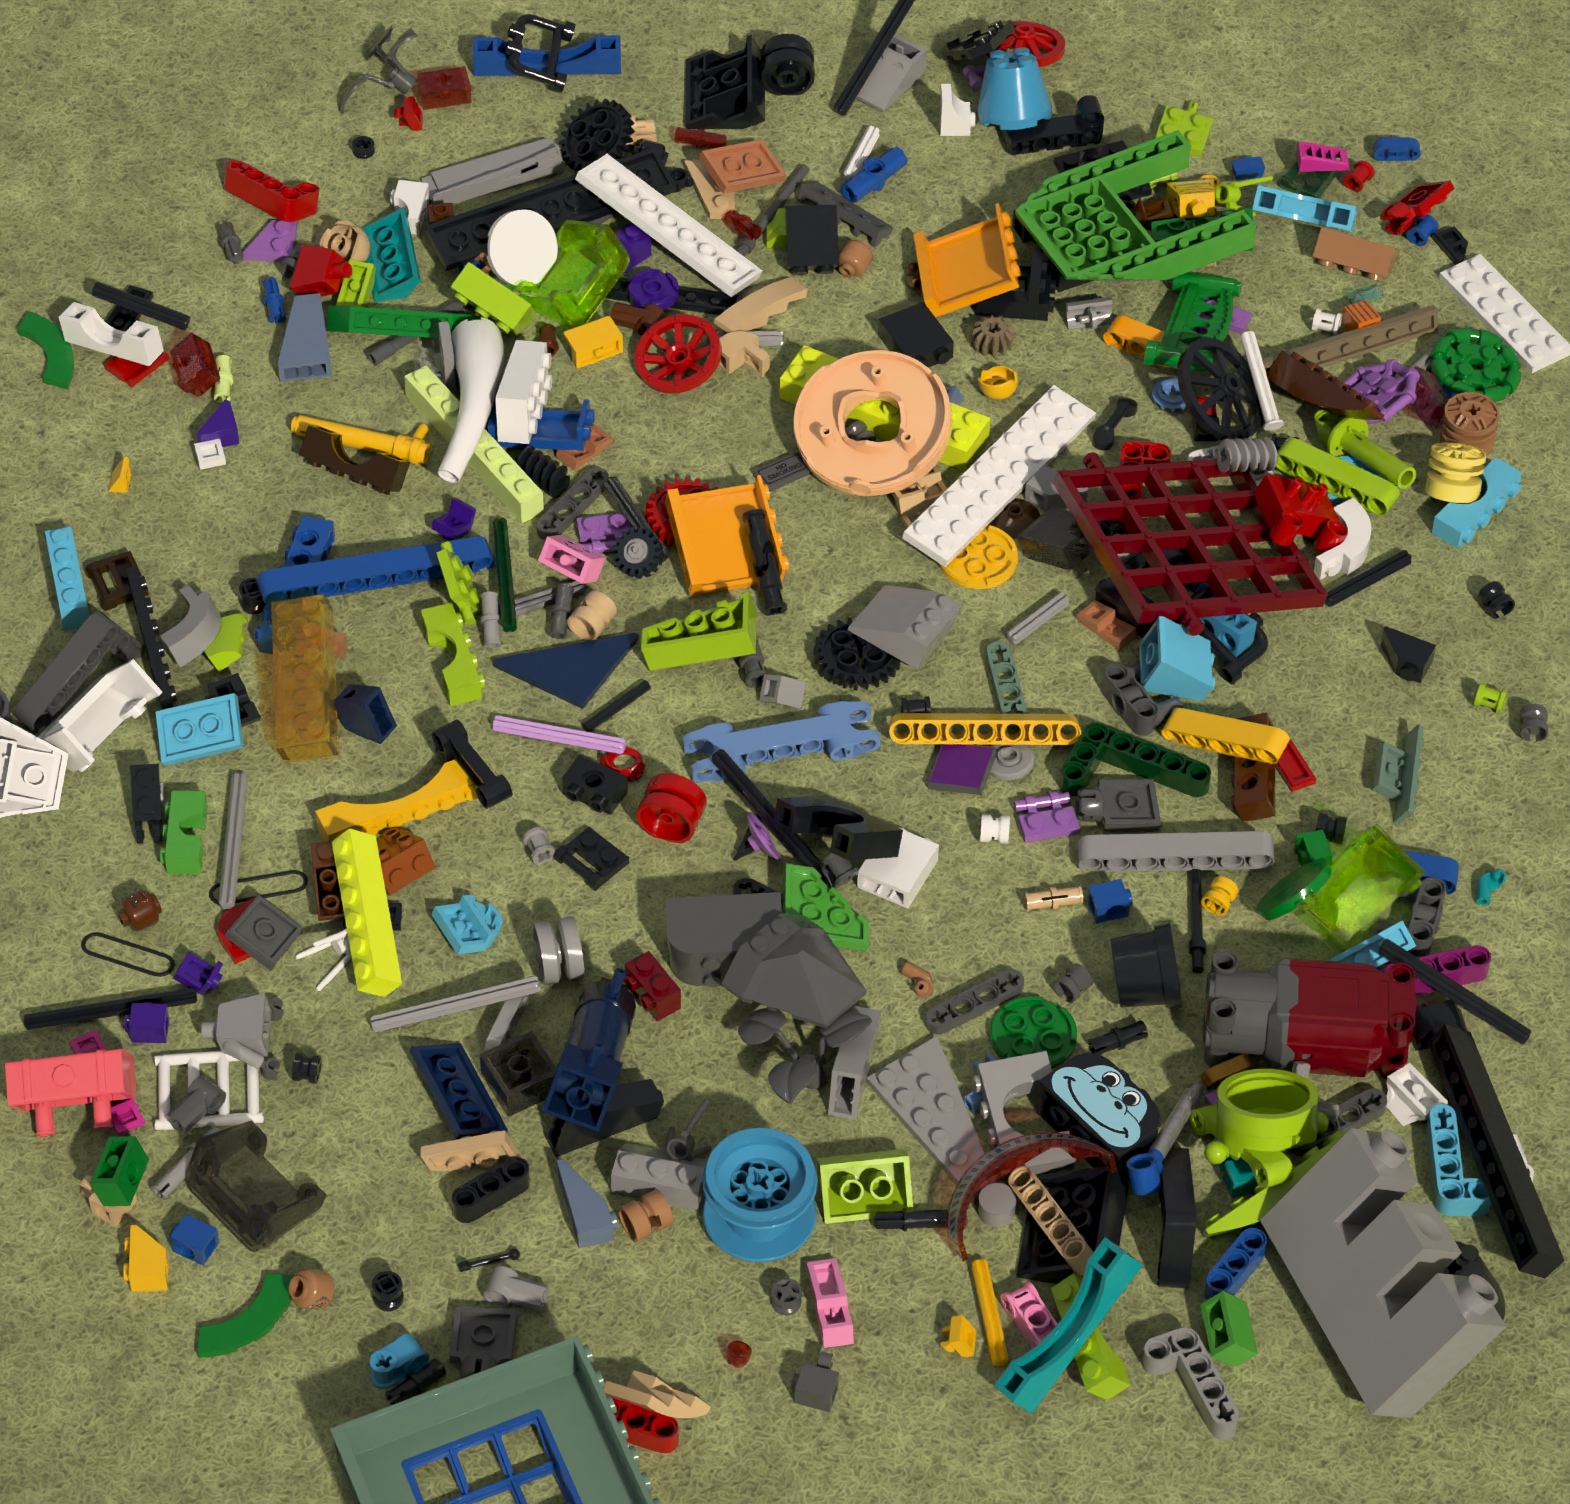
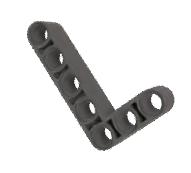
[14,611,145,733]

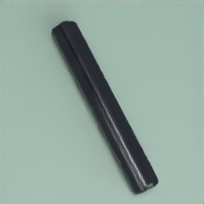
[92,282,191,330]
[603,476,669,563]
[1324,550,1412,607]

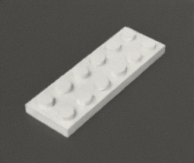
[1439,254,1570,373]

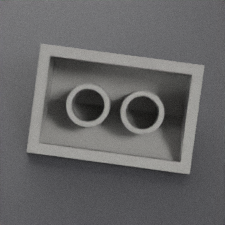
[611,1143,708,1211]

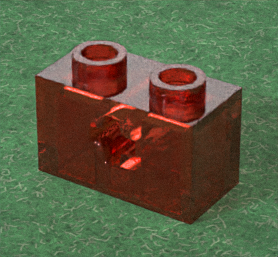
[417,66,472,110]
[170,332,220,397]

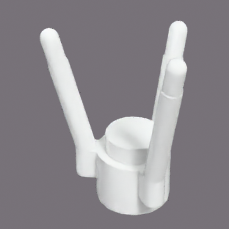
[295,928,352,991]

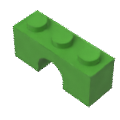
[160,791,208,874]

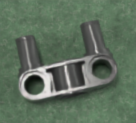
[1101,663,1183,736]
[1376,877,1446,957]

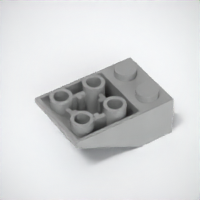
[845,34,927,112]

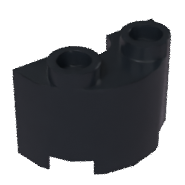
[205,673,261,727]
[1412,1000,1468,1051]

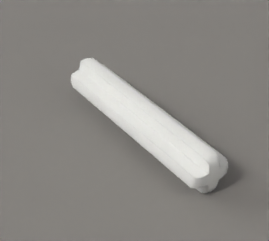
[844,125,880,180]

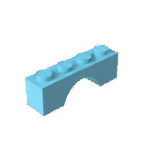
[1253,185,1359,232]
[1432,457,1522,549]
[45,527,89,631]

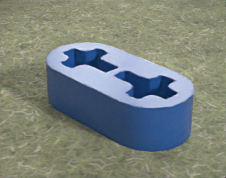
[1373,137,1421,161]

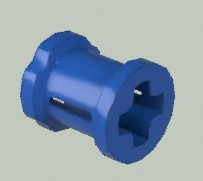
[1406,215,1438,247]

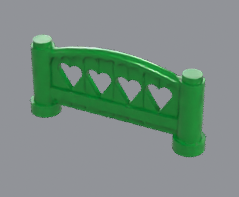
[1144,272,1242,372]

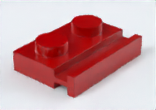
[105,352,169,388]

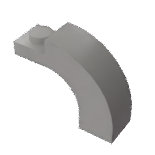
[160,585,221,668]

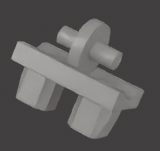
[1066,296,1113,330]

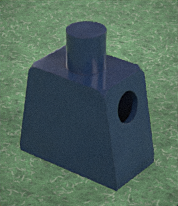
[329,684,397,744]

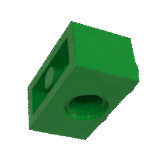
[90,1136,149,1206]

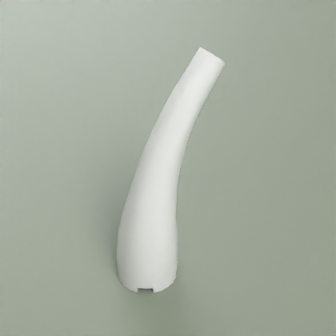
[438,317,505,483]

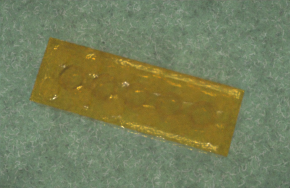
[271,594,339,762]

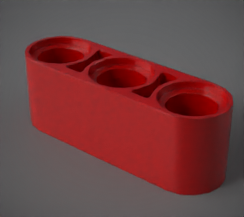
[613,1398,679,1454]

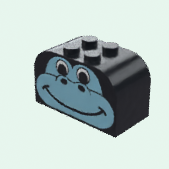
[1036,1053,1160,1181]

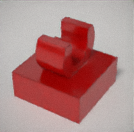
[394,96,423,131]

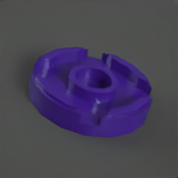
[628,269,679,310]

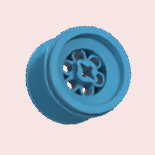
[702,1128,818,1262]

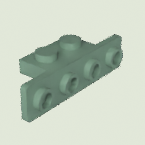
[1372,724,1424,824]

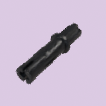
[874,1207,964,1232]

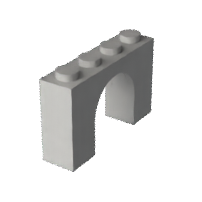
[972,1051,1076,1182]

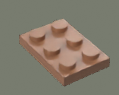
[699,139,787,194]

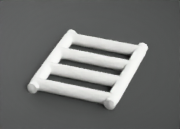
[154,1051,264,1130]

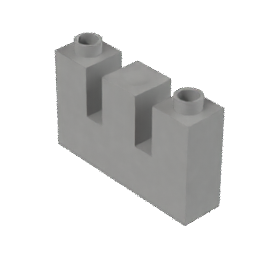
[1260,1128,1506,1418]

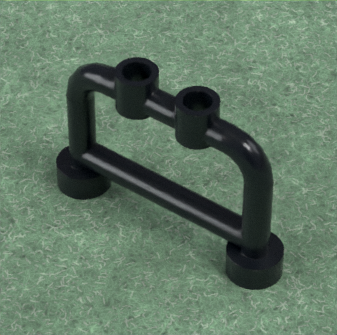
[504,14,576,93]
[1172,587,1268,685]

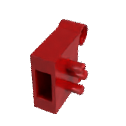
[1253,474,1348,553]

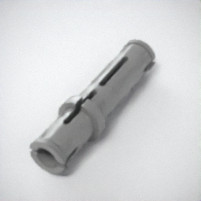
[151,1126,226,1200]

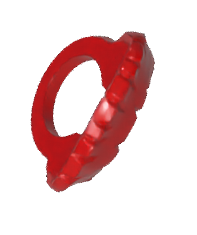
[599,747,645,781]

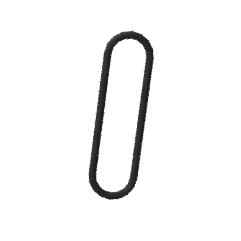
[209,870,308,905]
[81,932,175,977]

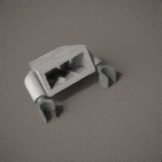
[201,993,284,1080]

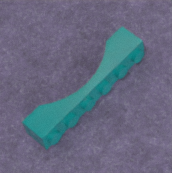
[994,1237,1143,1414]

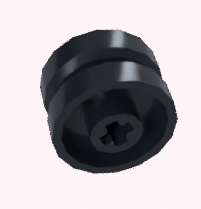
[761,34,815,95]

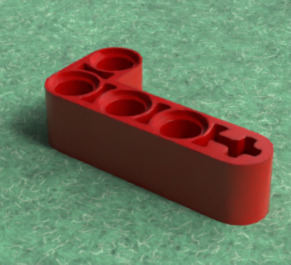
[224,160,320,222]
[1116,441,1171,534]

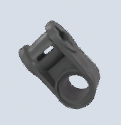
[819,853,859,889]

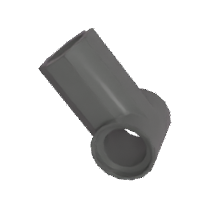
[166,1076,226,1134]

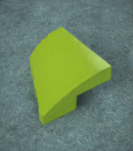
[204,613,248,672]

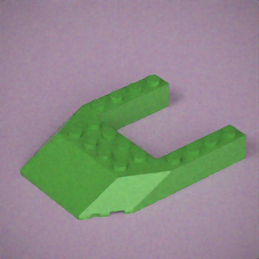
[1015,130,1257,281]

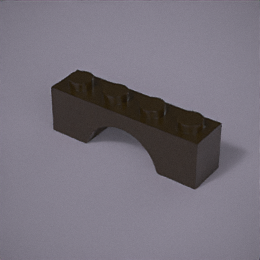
[298,425,410,495]

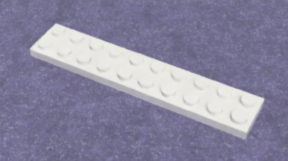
[902,385,1096,567]

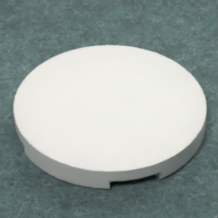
[487,210,558,287]

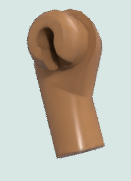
[902,962,933,998]

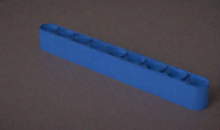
[256,536,495,606]

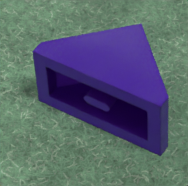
[196,399,239,447]

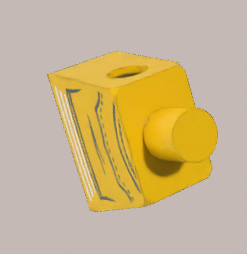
[1166,179,1215,218]

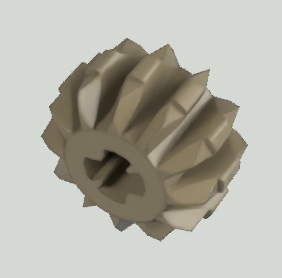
[971,314,1015,358]

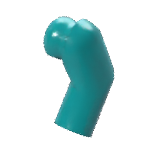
[1476,869,1506,905]

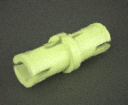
[212,355,233,403]

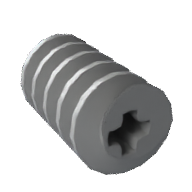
[1217,438,1277,472]

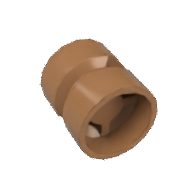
[618,1189,674,1243]

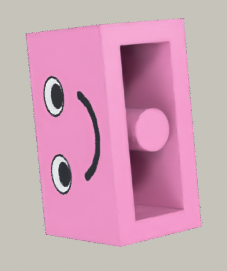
[538,535,606,584]

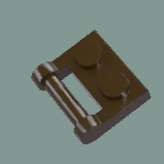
[85,551,149,611]

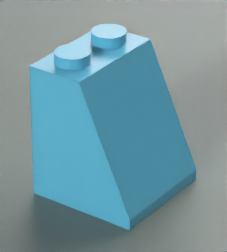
[1139,616,1215,700]

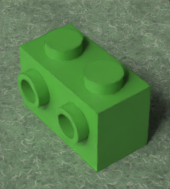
[1200,1291,1258,1367]

